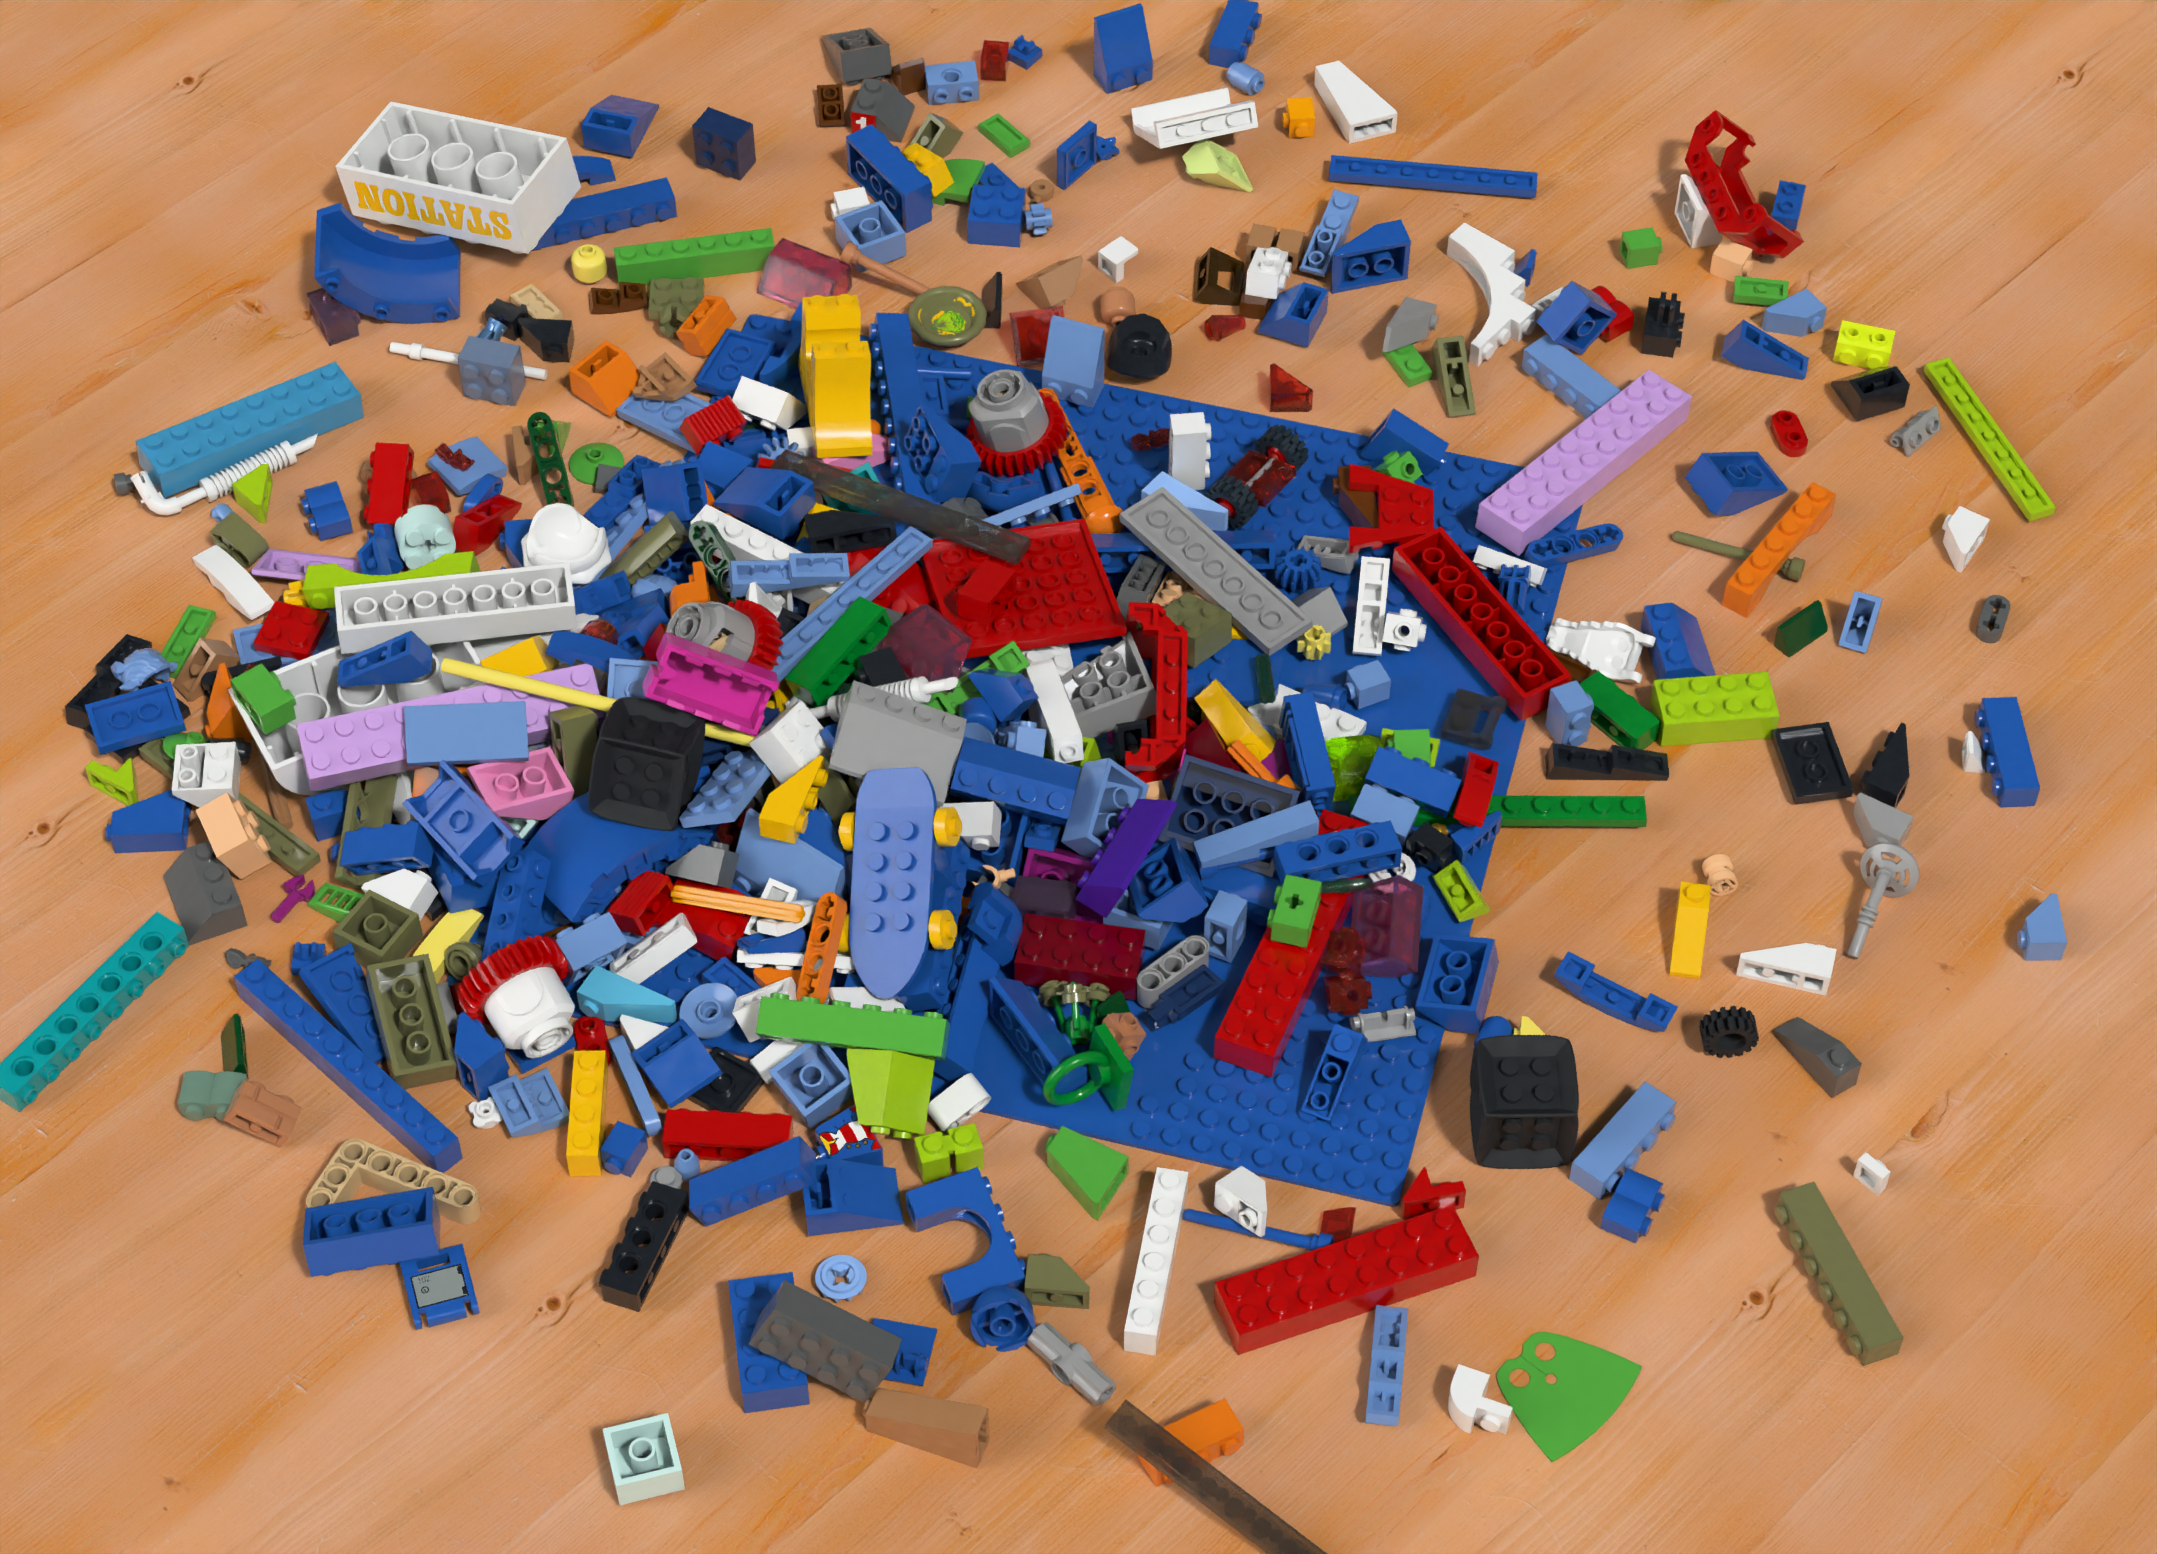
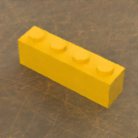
[566,1050,609,1177]

